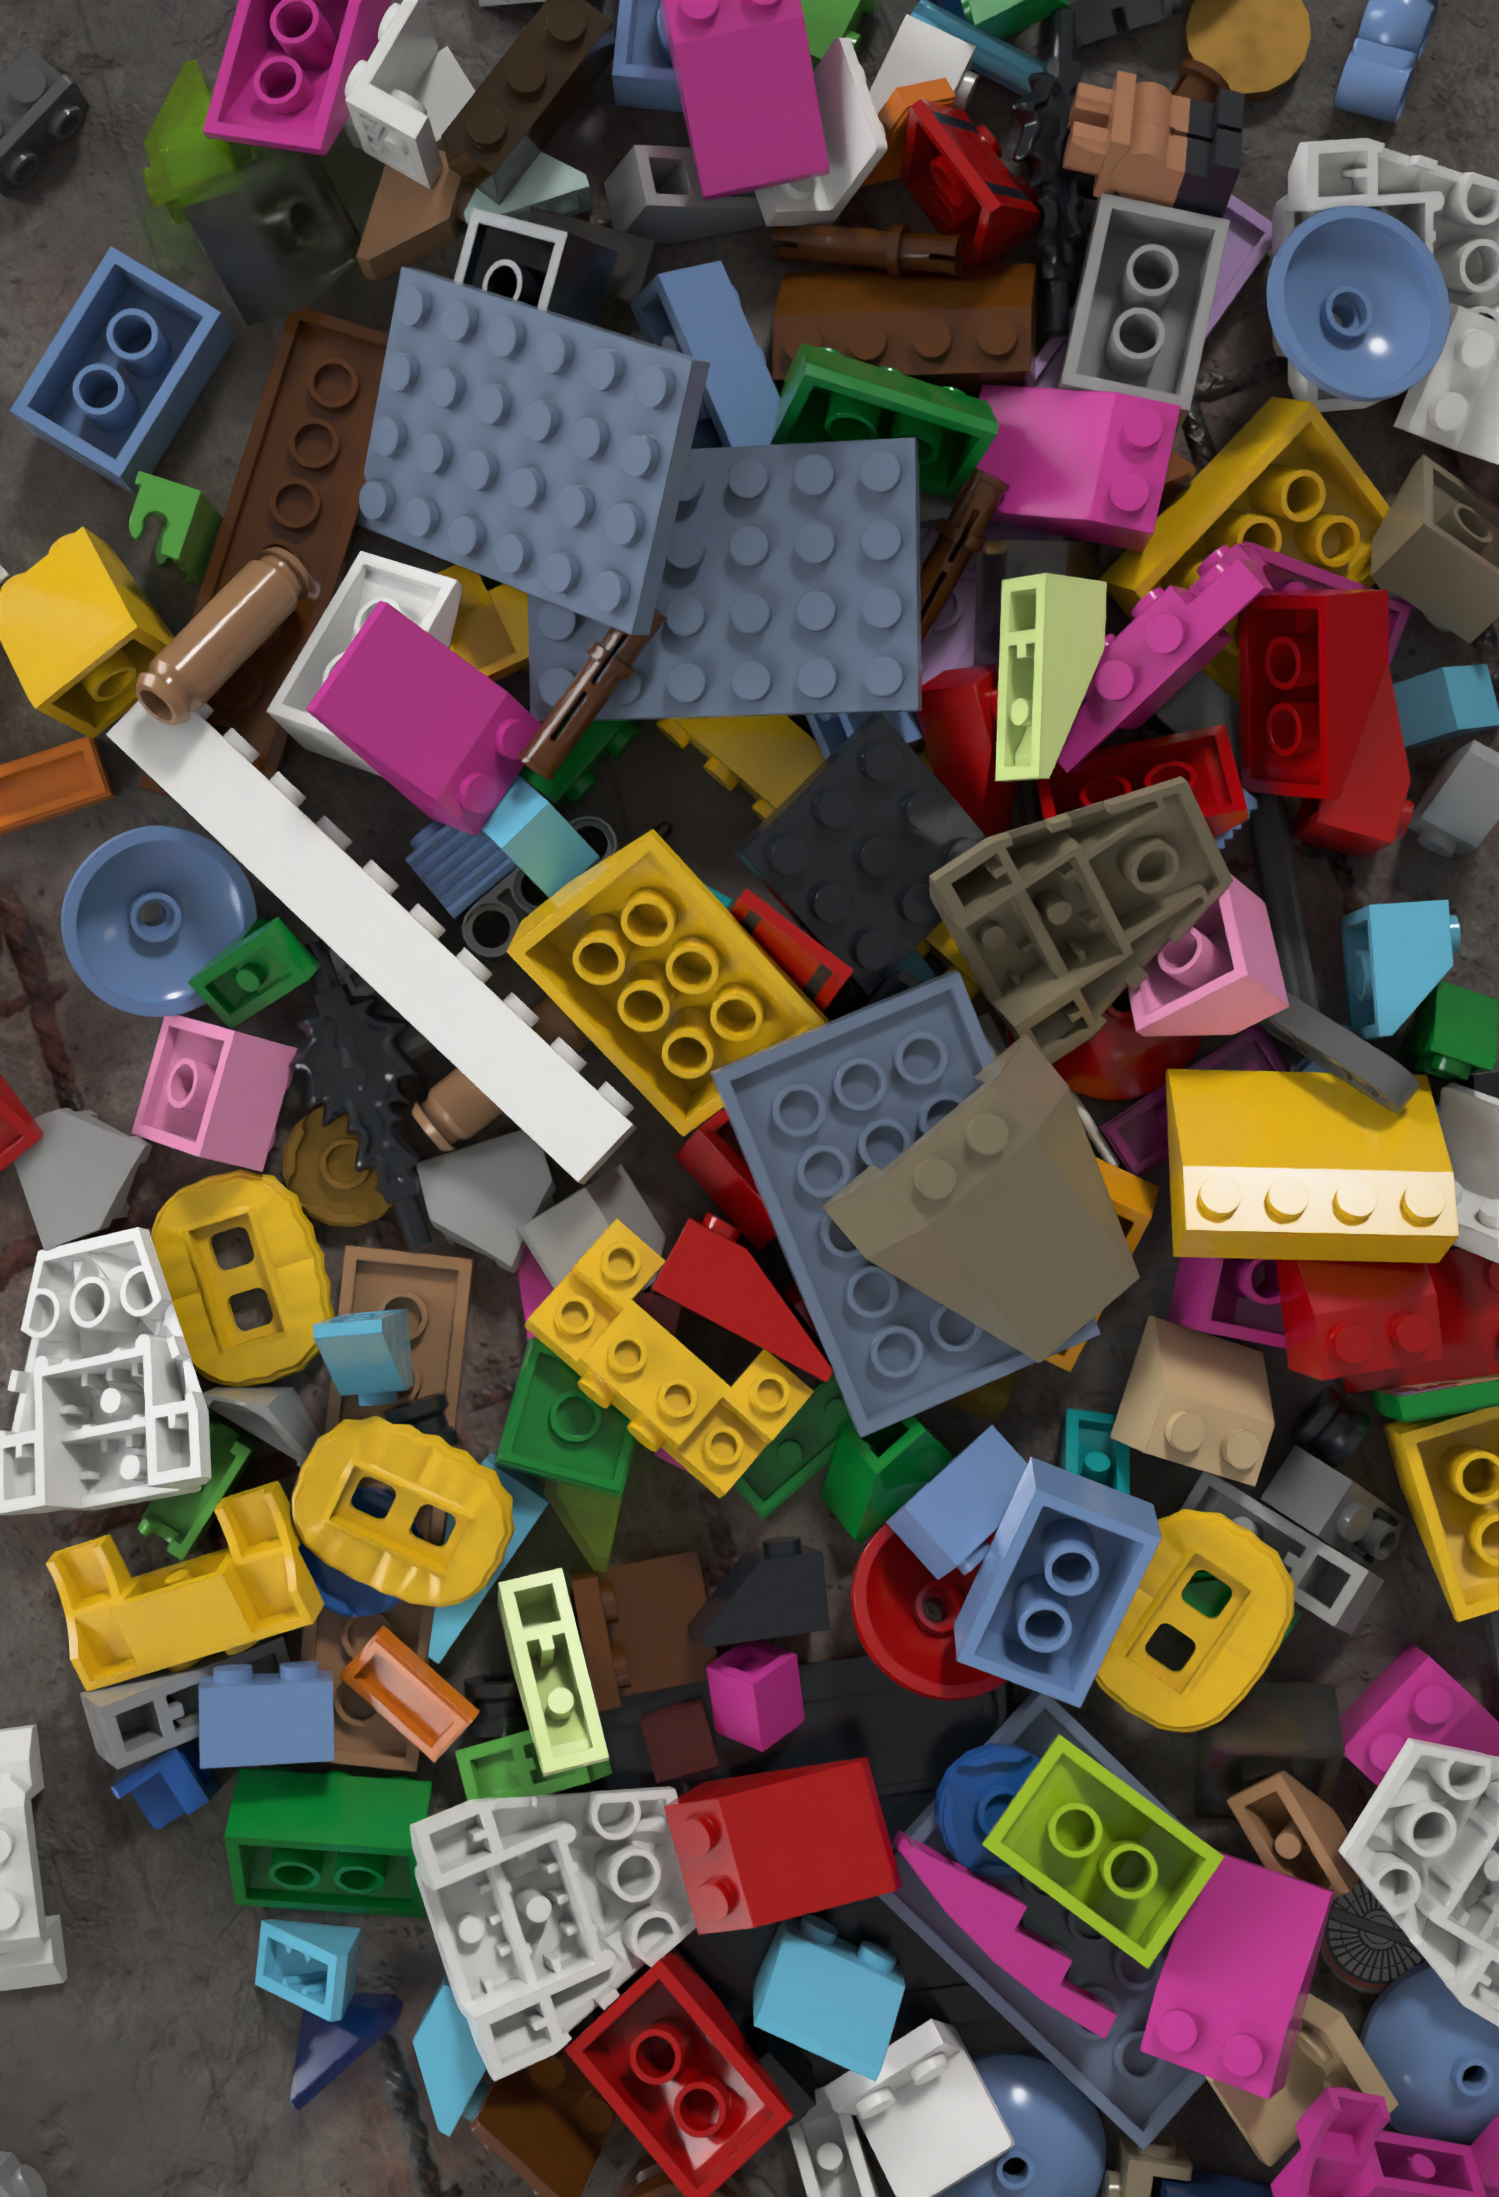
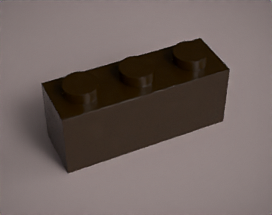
[441,0,615,206]

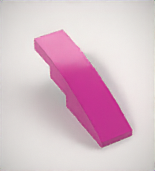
[893,1830,1117,2039]

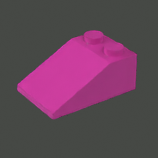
[202,0,393,156]
[660,0,830,201]
[957,385,1181,553]
[306,601,542,836]
[1167,1257,1286,1349]
[1324,1642,1499,1786]
[1140,1851,1335,2100]

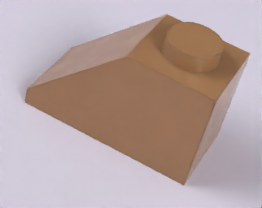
[356,149,476,282]
[1226,1770,1360,1900]

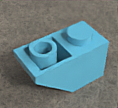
[413,1974,489,2137]

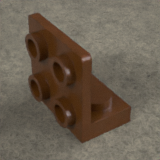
[571,1550,718,1712]
[469,2028,627,2197]

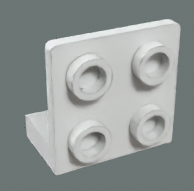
[345,0,443,189]
[754,38,887,227]
[1393,303,1499,465]
[1438,1083,1499,1263]
[823,2019,1015,2197]

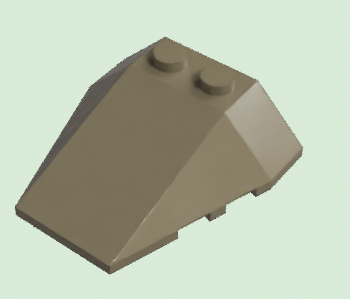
[929,776,1233,1064]
[822,1034,1140,1363]

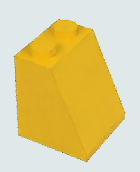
[0,526,174,739]

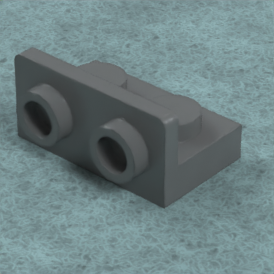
[0,45,90,196]

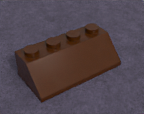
[772,263,1037,396]

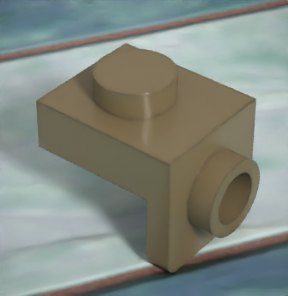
[1102,2133,1193,2197]

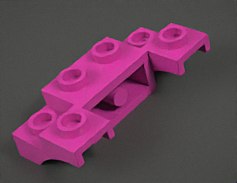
[1057,543,1274,773]
[1270,2086,1499,2197]

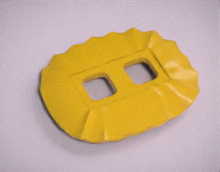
[151,1169,335,1387]
[292,1415,515,1607]
[1094,1508,1294,1733]

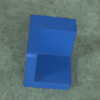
[110,1740,222,1829]

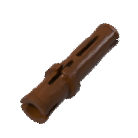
[772,223,966,277]
[920,467,1010,649]
[518,608,668,781]

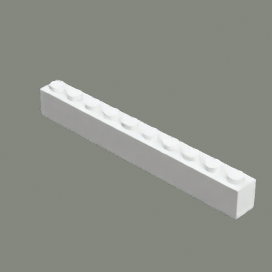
[106,700,637,1185]

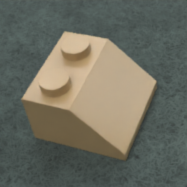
[1110,1315,1275,1487]

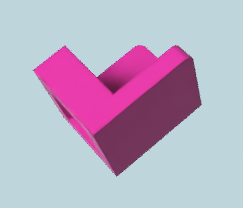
[706,1640,805,1752]

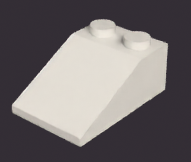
[266,551,463,777]

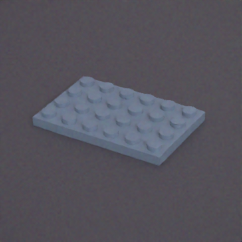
[358,267,710,635]
[528,437,922,723]
[710,970,1101,1438]
[878,1690,1206,2151]

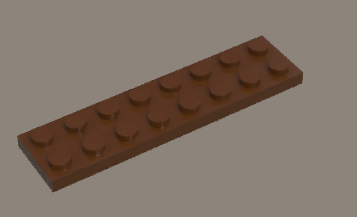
[138,303,389,800]

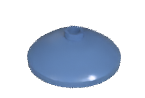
[1266,206,1450,402]
[61,825,257,1017]
[1360,1962,1499,2145]
[936,2051,1106,2197]

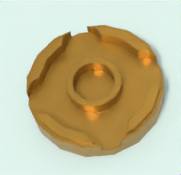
[1182,0,1311,102]
[282,1106,407,1227]

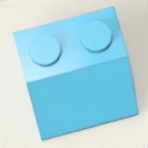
[1340,900,1461,1041]
[753,1914,905,2082]

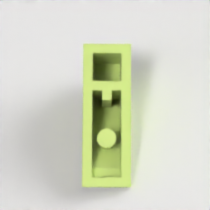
[995,573,1107,782]
[497,1568,609,1777]

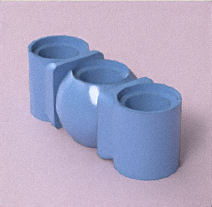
[1334,0,1441,124]

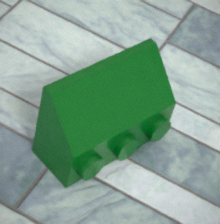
[771,343,999,500]
[224,1766,434,1918]

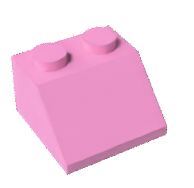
[1127,874,1290,1037]
[131,1015,297,1172]

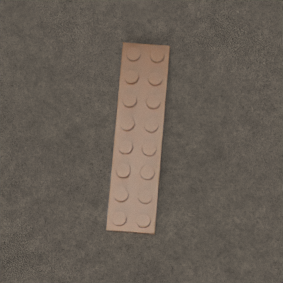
[300,1245,475,1772]

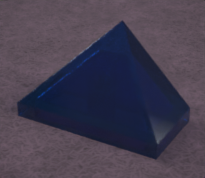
[290,1992,404,2111]

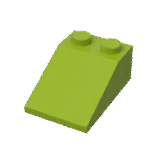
[982,1734,1224,1969]

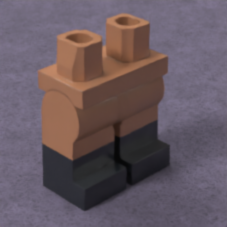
[1063,70,1245,218]

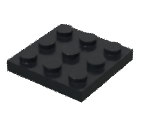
[734,713,987,995]

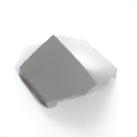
[517,1164,666,1292]
[203,1386,320,1468]

